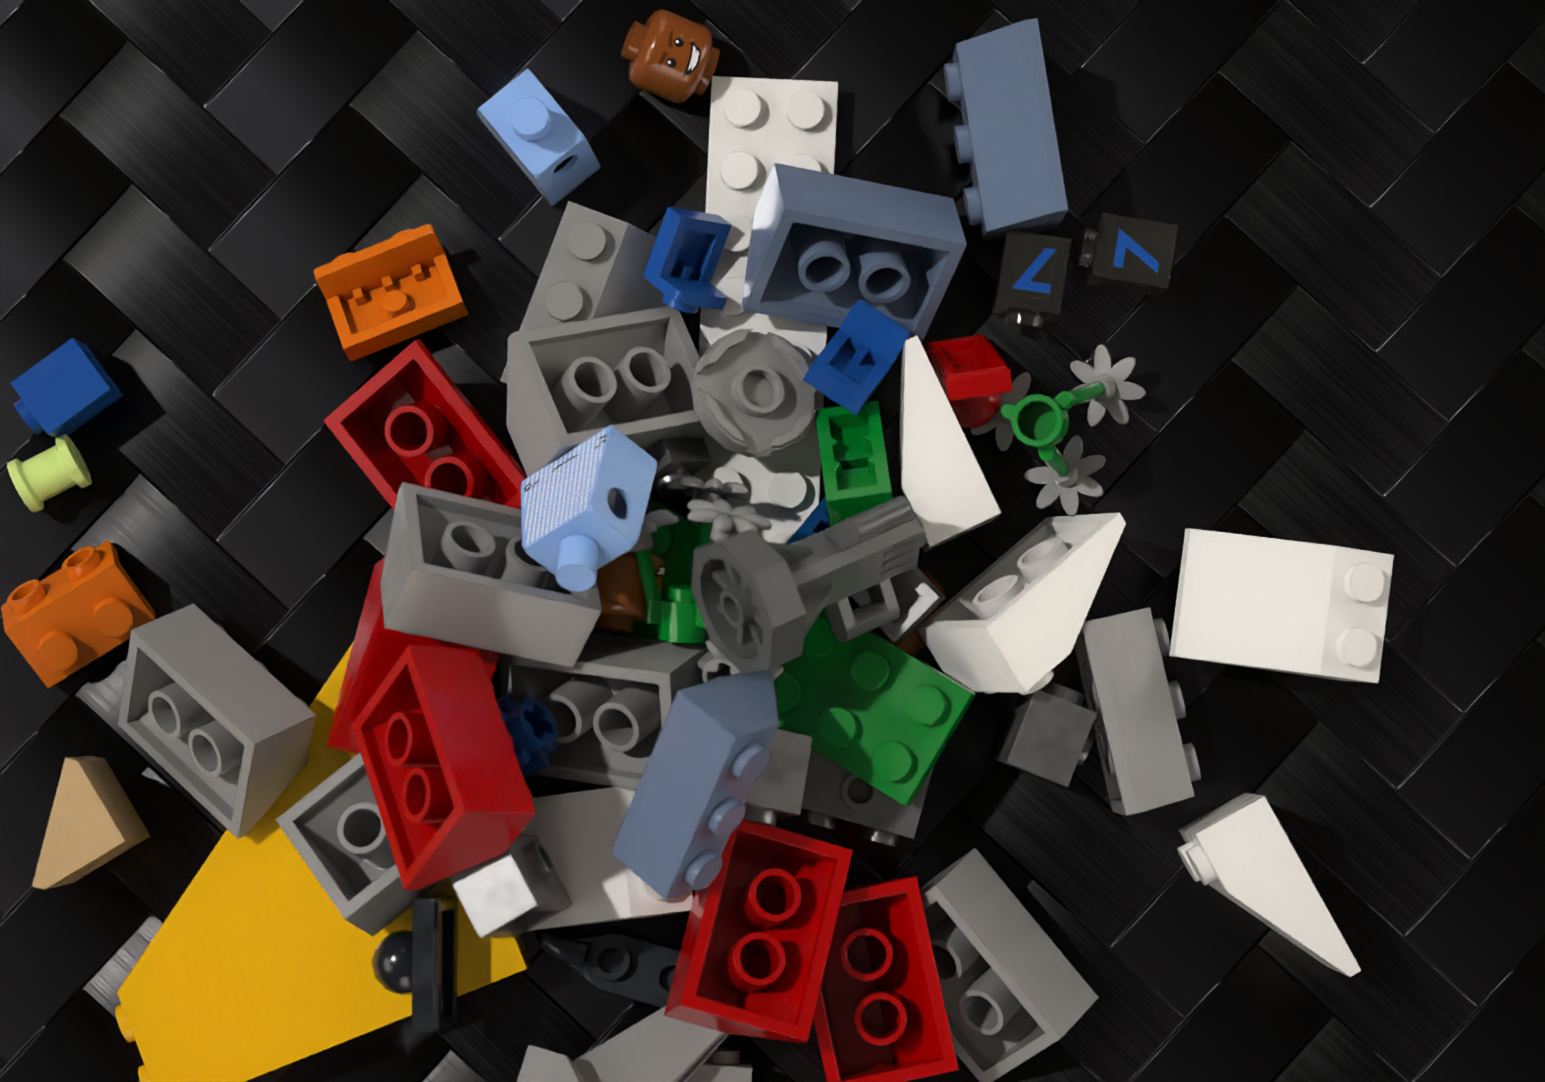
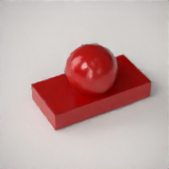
[923,334,1013,429]

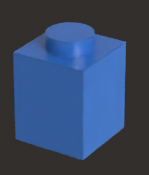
[10,338,123,438]

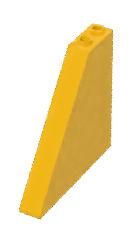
[115,641,532,1082]

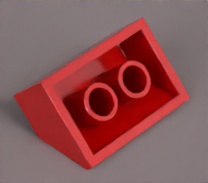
[323,339,527,510]
[352,645,536,890]
[664,818,853,1043]
[813,876,959,1082]

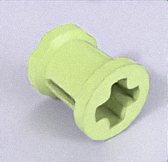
[7,434,92,513]

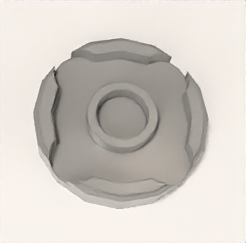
[691,329,817,457]

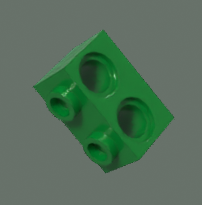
[815,401,893,527]

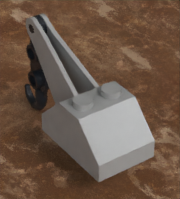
[517,928,730,1082]

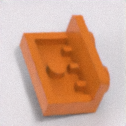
[313,224,469,362]
[1,541,156,688]

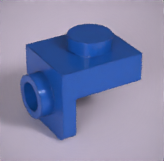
[642,206,732,314]
[803,300,910,416]

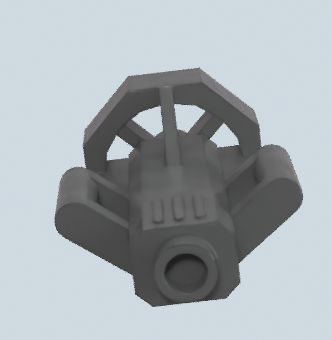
[691,496,926,675]

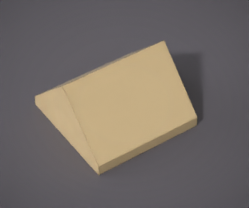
[32,756,150,890]

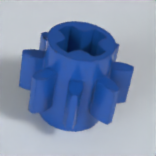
[497,694,558,778]

